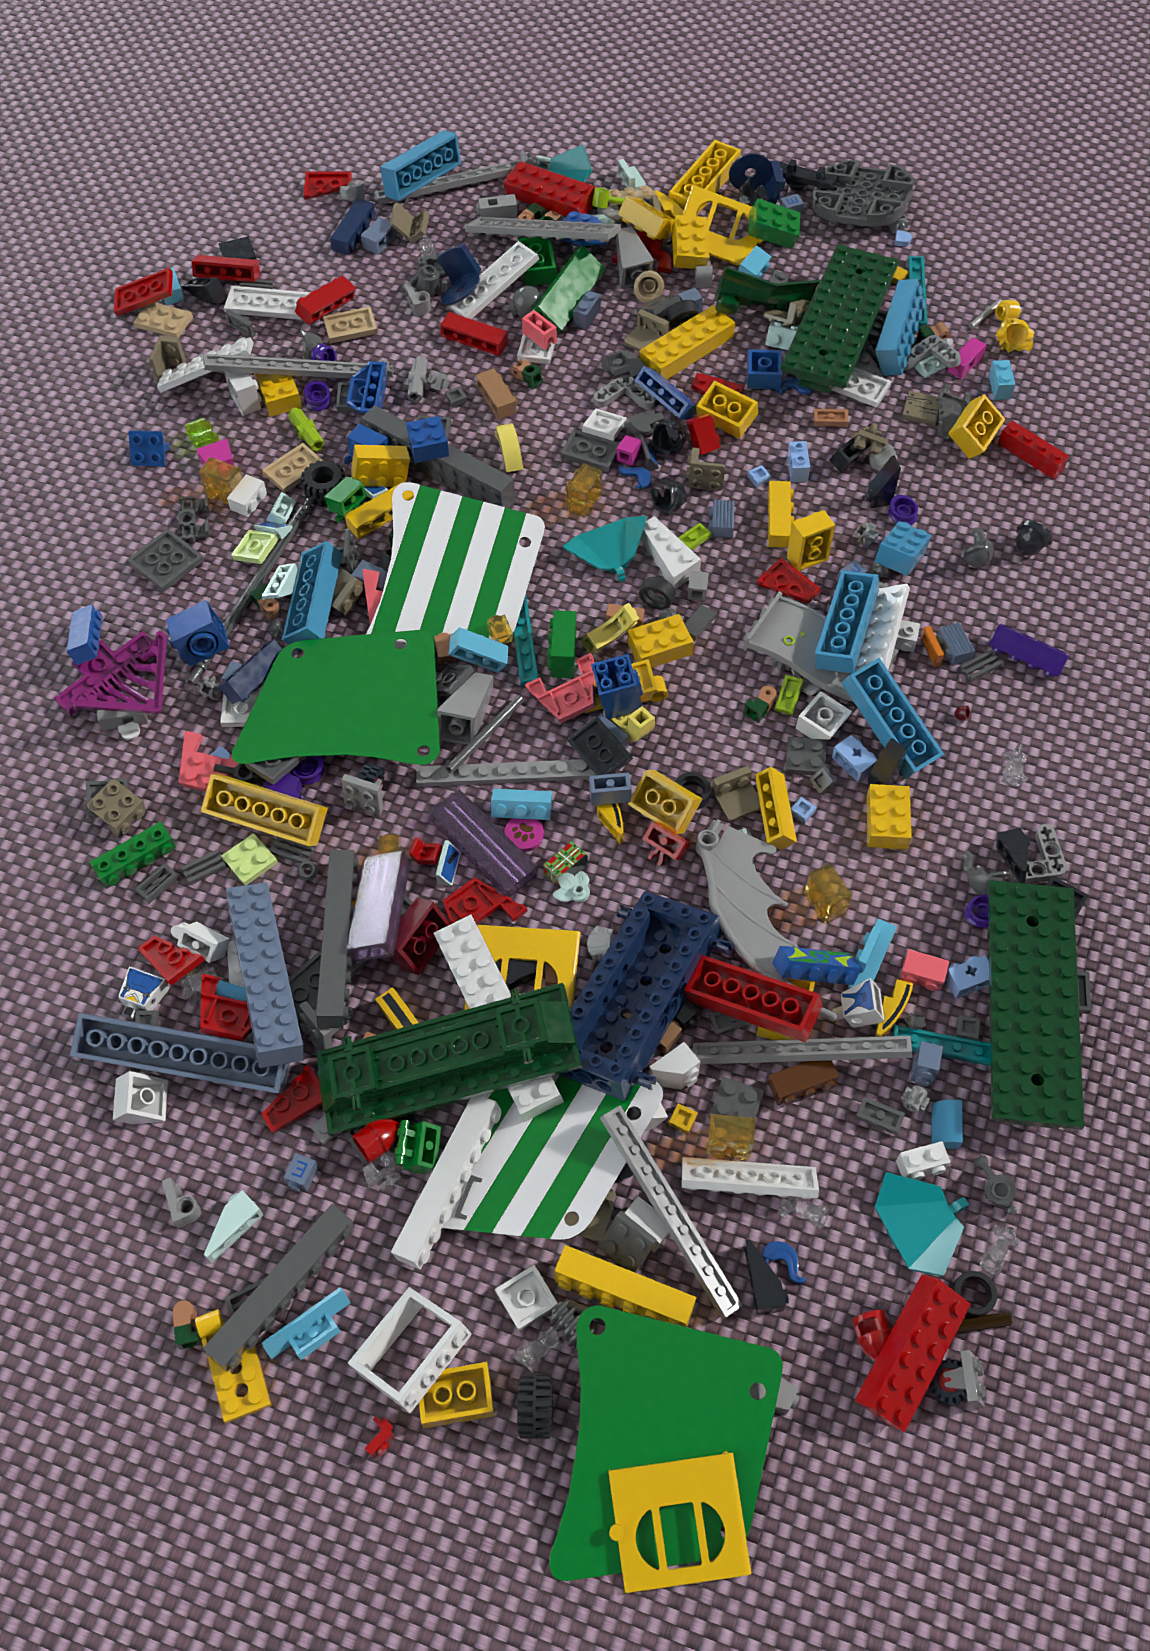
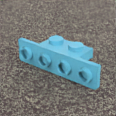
[848,919,897,989]
[261,1288,351,1360]

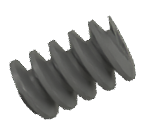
[544,1299,594,1353]

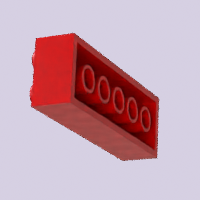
[503,161,595,217]
[684,955,823,1043]
[854,1274,971,1432]

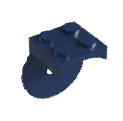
[729,153,785,204]
[436,243,482,305]

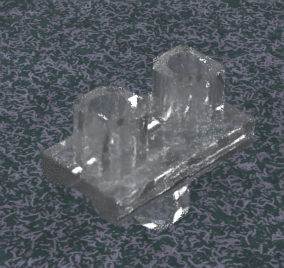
[362,1151,401,1191]

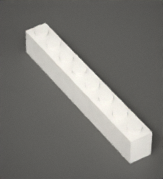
[391,1096,501,1270]

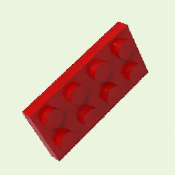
[113,267,173,316]

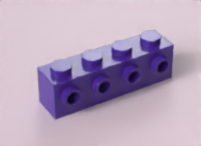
[989,623,1071,678]

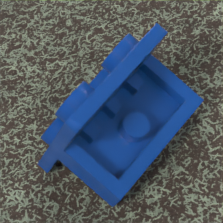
[128,430,169,466]

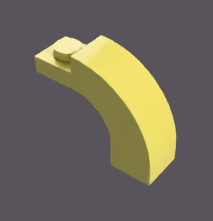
[495,423,523,472]
[581,603,639,655]
[603,706,655,742]

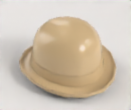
[634,271,664,303]

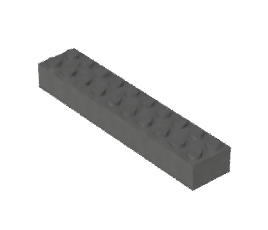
[362,405,515,508]

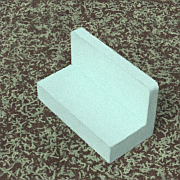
[618,159,646,189]

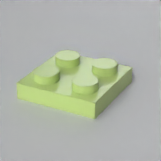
[231,530,279,564]
[221,833,278,885]

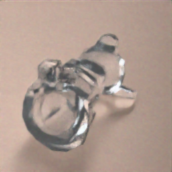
[416,234,437,258]
[1002,743,1027,786]
[778,1196,829,1229]
[979,1225,1021,1275]
[511,1326,563,1373]

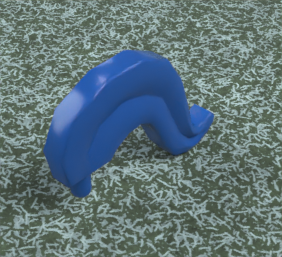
[775,377,812,395]
[619,465,652,489]
[762,1241,806,1284]

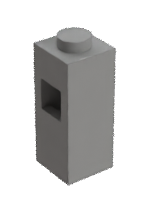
[476,194,518,218]
[97,699,151,731]

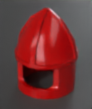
[352,1119,400,1163]
[852,1310,892,1361]

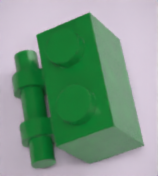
[324,477,367,523]
[394,1120,441,1175]

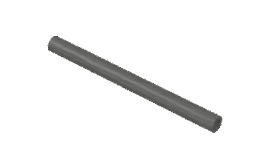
[445,695,524,774]

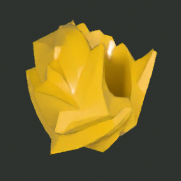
[996,318,1034,353]

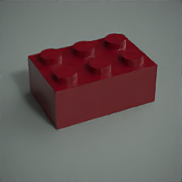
[381,898,451,975]

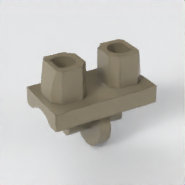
[852,423,889,455]

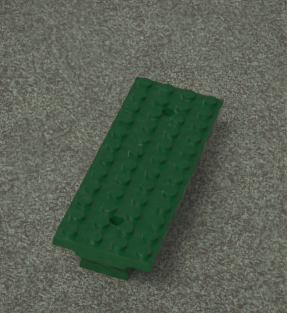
[780,244,900,394]
[987,880,1084,1130]
[316,982,582,1136]

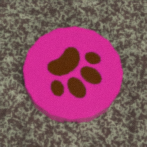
[504,818,544,852]

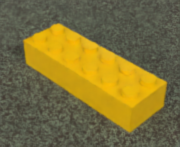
[669,140,741,216]
[639,305,735,380]
[201,774,328,846]
[554,1245,696,1327]

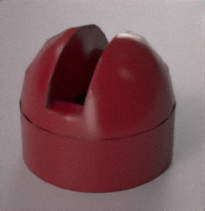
[954,705,970,721]

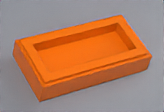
[921,626,944,667]

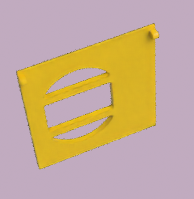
[682,186,763,266]
[464,925,581,1010]
[609,1451,752,1593]

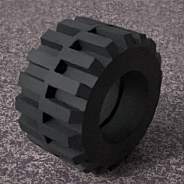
[301,460,346,507]
[517,1374,553,1439]

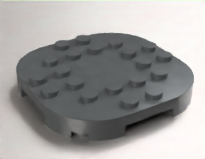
[812,160,914,227]

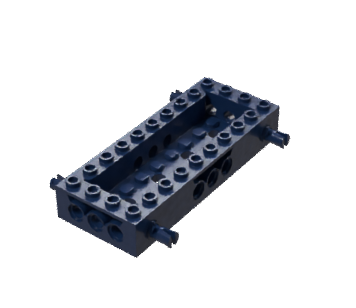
[557,891,733,1102]

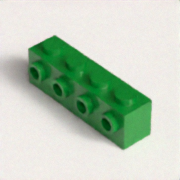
[89,821,176,889]

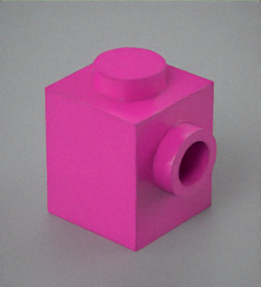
[617,435,641,466]

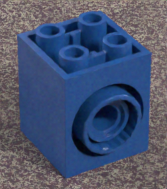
[166,600,230,667]
[591,654,643,719]

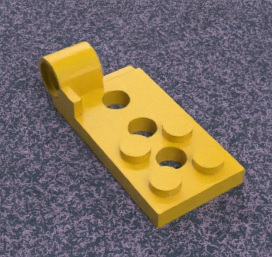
[585,659,668,713]
[195,1309,272,1424]

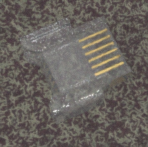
[180,961,218,1005]

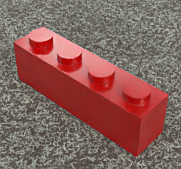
[191,255,260,282]
[295,275,356,325]
[440,312,508,356]
[998,420,1069,479]

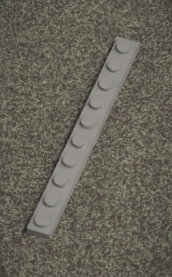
[375,159,522,205]
[203,353,367,379]
[416,759,596,787]
[693,1036,912,1064]
[600,1106,742,1319]

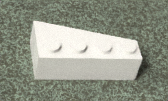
[640,516,701,589]

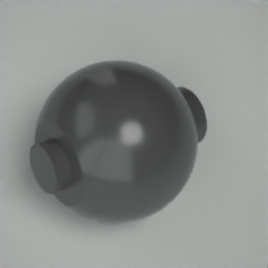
[508,286,543,318]

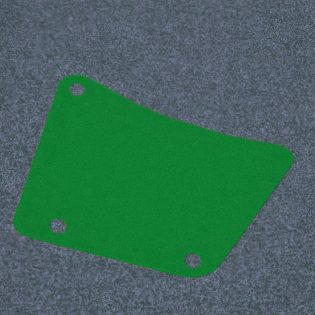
[232,630,440,765]
[549,1305,783,1581]

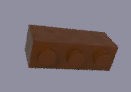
[767,1060,840,1106]

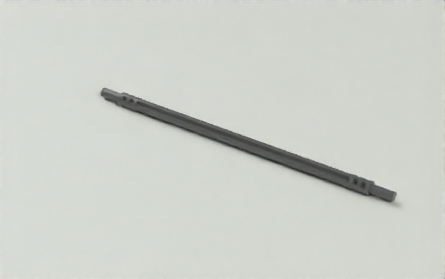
[188,497,313,685]

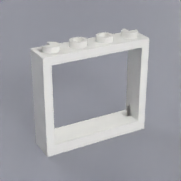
[348,1287,472,1413]

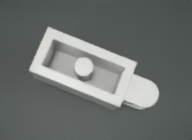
[171,922,229,963]

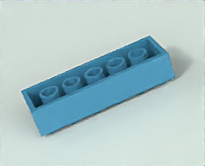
[380,130,461,201]
[875,279,926,376]
[282,541,342,651]
[815,571,879,673]
[841,658,944,779]

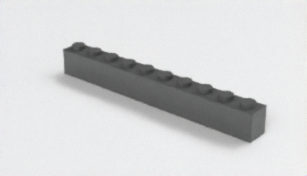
[316,849,359,1028]

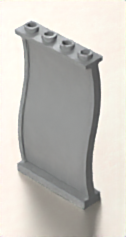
[743,591,899,702]

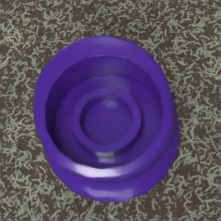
[311,343,337,361]
[303,381,331,411]
[888,495,918,526]
[291,756,325,785]
[964,895,989,928]

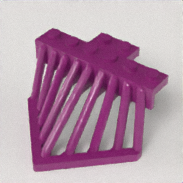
[54,631,167,716]

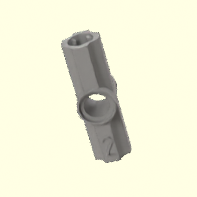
[408,356,428,403]

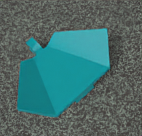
[537,144,592,213]
[562,516,647,582]
[874,1172,969,1276]

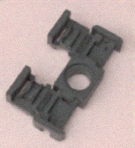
[178,494,210,543]

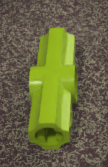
[288,407,325,452]

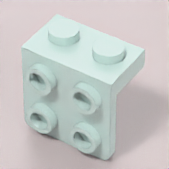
[765,321,800,350]

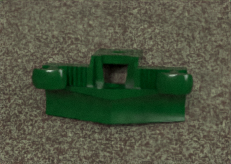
[715,267,820,323]

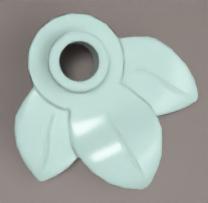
[552,871,590,903]

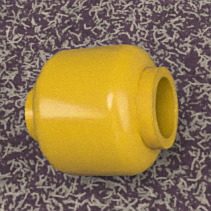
[995,300,1021,322]

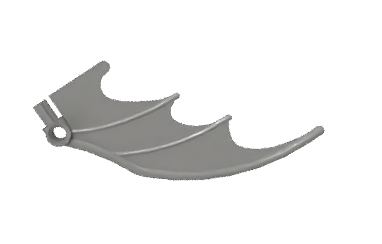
[695,819,837,1021]

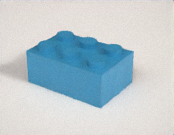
[874,521,932,576]

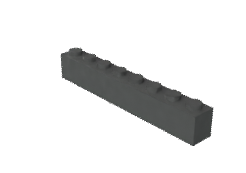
[203,1204,354,1372]

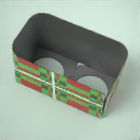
[543,841,588,888]

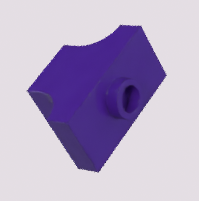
[263,773,303,799]

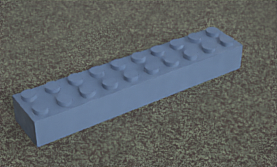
[226,882,303,1068]
[70,1013,290,1093]

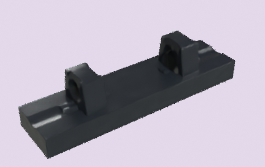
[780,159,838,190]

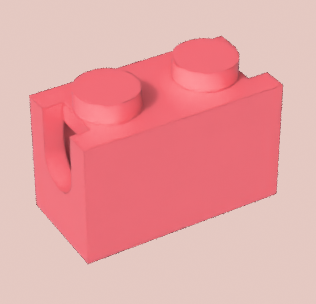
[522,310,557,350]
[899,949,949,991]

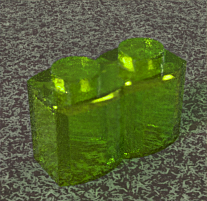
[184,417,220,449]

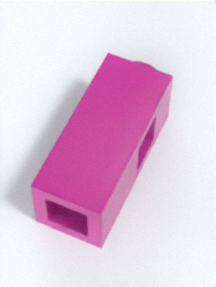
[948,337,987,379]

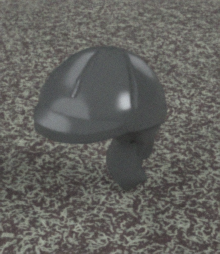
[298,330,323,360]
[963,527,994,567]
[962,850,1010,895]

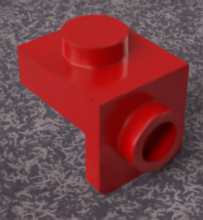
[409,838,443,865]
[365,1416,395,1459]

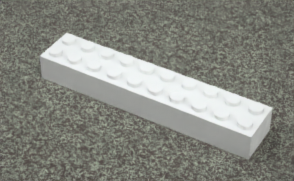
[434,915,564,1122]

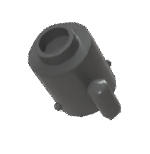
[401,265,447,297]
[974,1156,1017,1215]

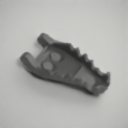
[937,383,972,440]

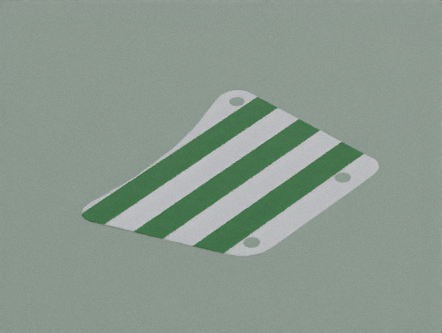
[366,482,545,650]
[412,1075,663,1240]

